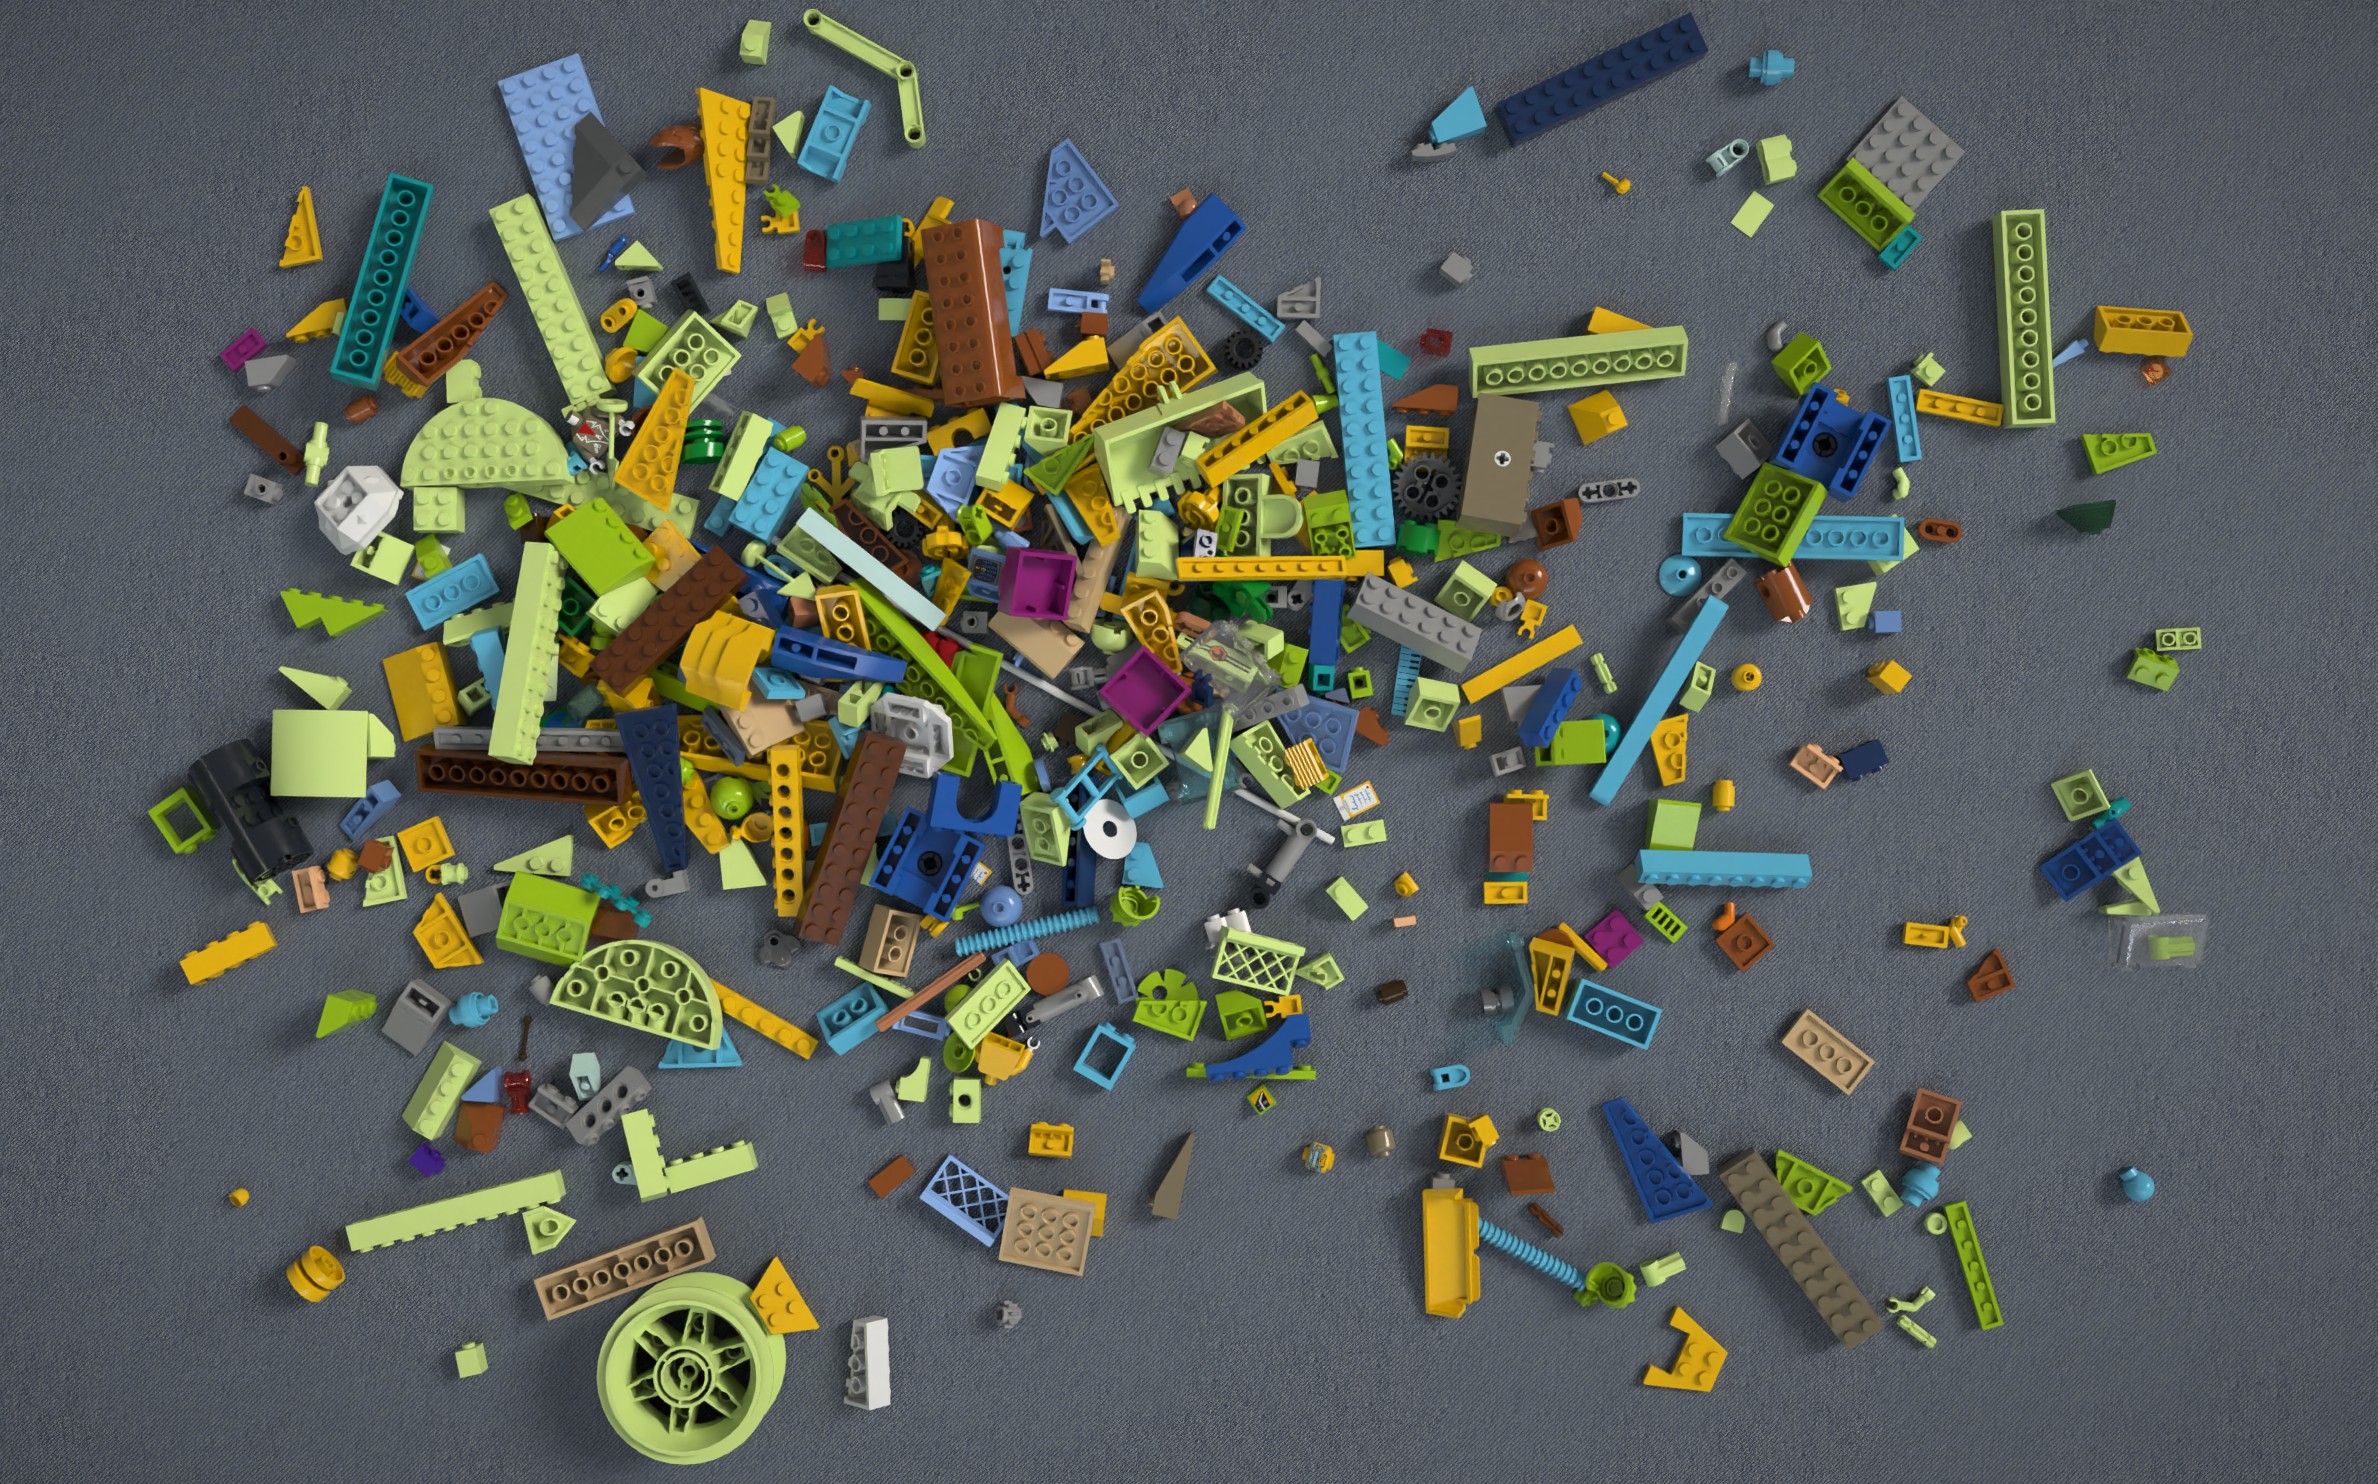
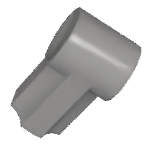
[869,1079,905,1125]

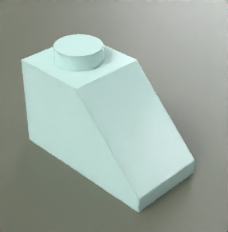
[569,1052,601,1101]

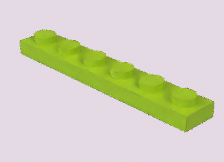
[1187,1062,1316,1080]
[1942,1199,2004,1331]

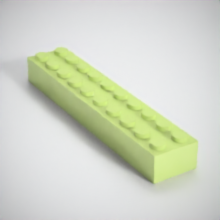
[489,193,618,406]
[1992,209,2056,429]
[1468,325,1688,398]
[488,542,569,765]

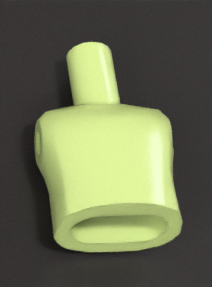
[1948,1118,1972,1150]

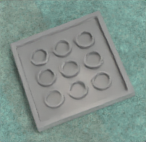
[1843,96,1965,211]

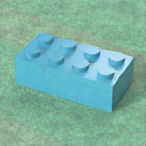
[728,447,810,545]
[1562,977,1663,1050]

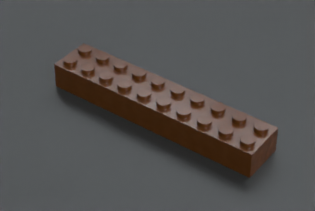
[792,728,907,946]
[415,743,633,806]

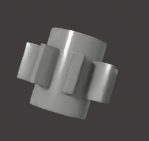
[995,1301,1021,1328]

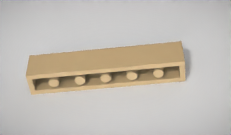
[1062,503,1132,633]

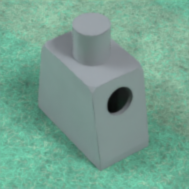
[1500,685,1543,729]

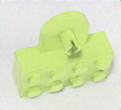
[1221,474,1304,557]

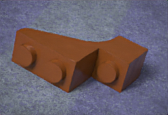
[1332,700,1390,746]

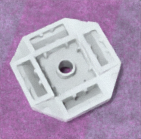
[314,466,404,555]
[870,692,954,779]

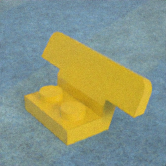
[912,197,954,269]
[849,378,934,418]
[1100,571,1178,630]

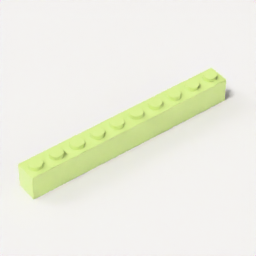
[345,1169,566,1253]

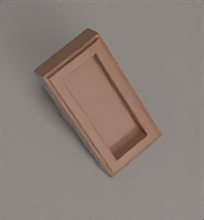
[1170,188,1199,223]

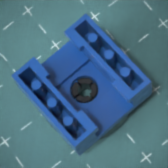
[1767,382,1892,503]
[868,806,988,923]

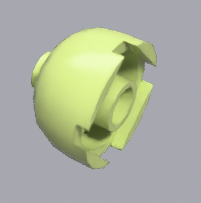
[1091,618,1133,655]

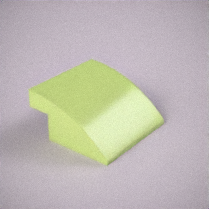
[271,710,368,797]

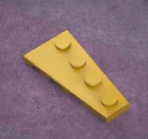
[1063,462,1121,548]
[682,770,732,855]

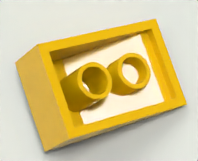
[1044,335,1110,381]

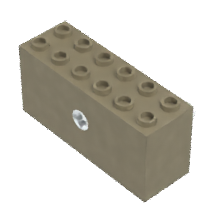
[1455,392,1541,538]

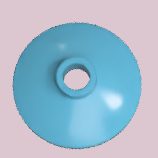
[1659,554,1702,597]

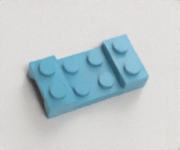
[797,85,872,184]

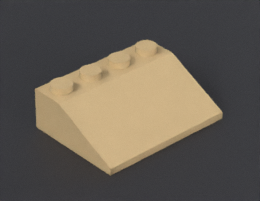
[717,660,806,760]

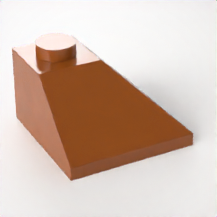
[1530,498,1583,552]
[453,1100,506,1153]

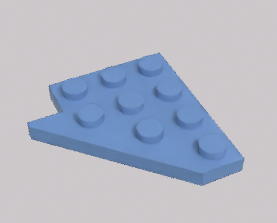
[1040,138,1120,245]
[1276,687,1360,784]

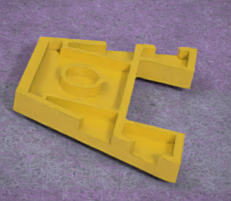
[1642,1305,1728,1392]

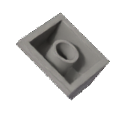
[1715,418,1774,479]

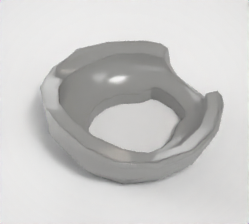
[1495,592,1526,621]

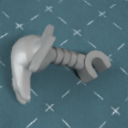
[1204,942,1249,979]

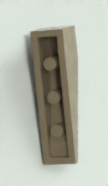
[1148,1131,1195,1220]

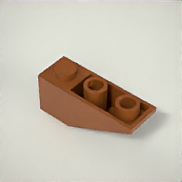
[1391,384,1458,417]

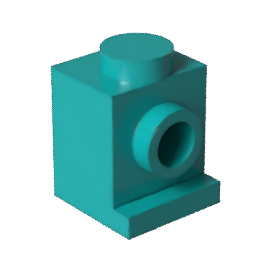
[1307,661,1335,694]

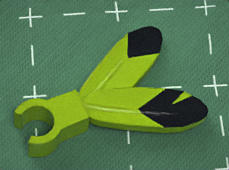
[738,776,785,811]

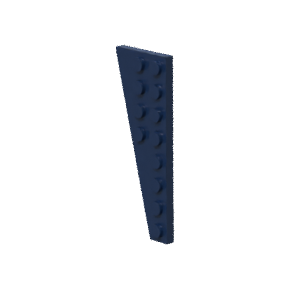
[614,703,688,872]

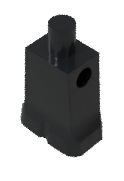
[872,221,917,294]

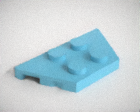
[659,1026,743,1068]

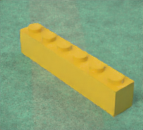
[1195,390,1318,488]

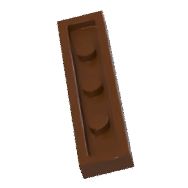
[229,405,306,476]

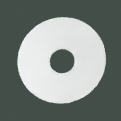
[1083,799,1137,859]

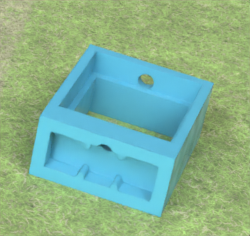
[1073,1022,1136,1091]

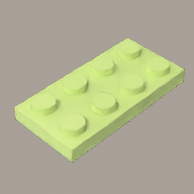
[944,958,1031,1050]

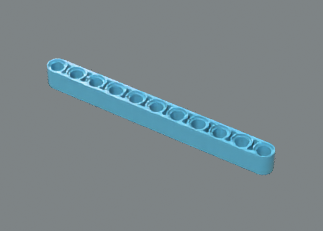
[1588,594,1729,807]

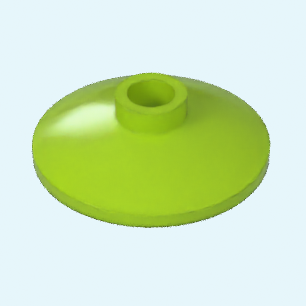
[943,1032,976,1073]

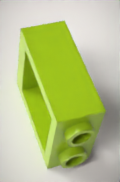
[147,787,221,855]

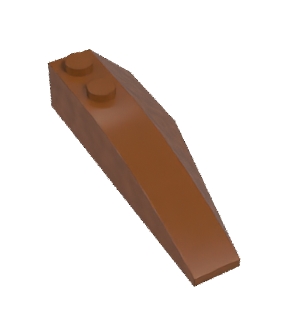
[395,281,509,387]

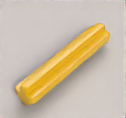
[1555,922,1607,973]

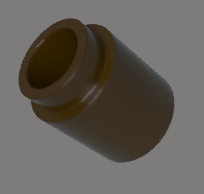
[1375,979,1408,1006]

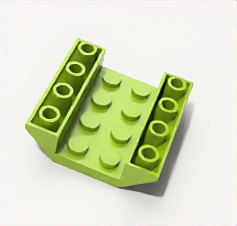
[496,870,601,970]

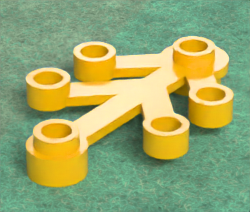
[808,445,857,529]

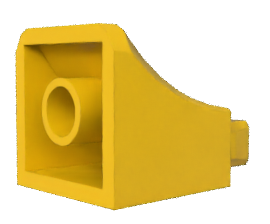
[596,678,662,713]

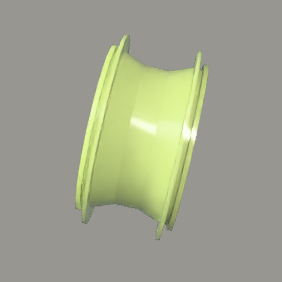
[597,1272,786,1465]

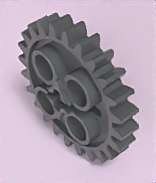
[1392,451,1462,521]

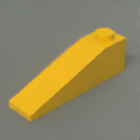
[1120,589,1183,674]

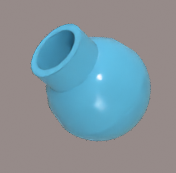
[2119,1165,2155,1202]

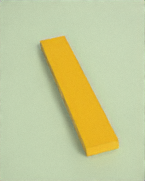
[1460,624,1583,704]

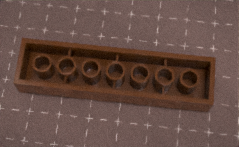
[588,544,751,698]

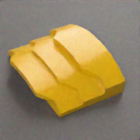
[680,610,776,713]

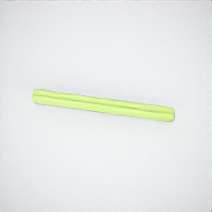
[1202,705,1235,830]

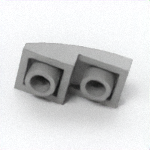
[1409,142,1457,162]

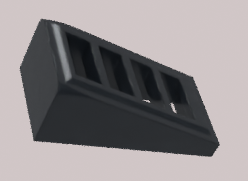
[671,272,710,316]

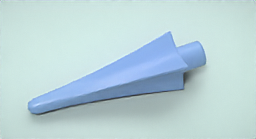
[2052,338,2089,368]

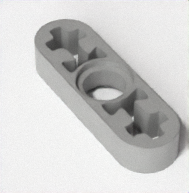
[1577,478,1640,504]

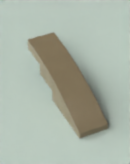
[745,96,776,185]

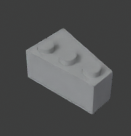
[859,416,927,463]

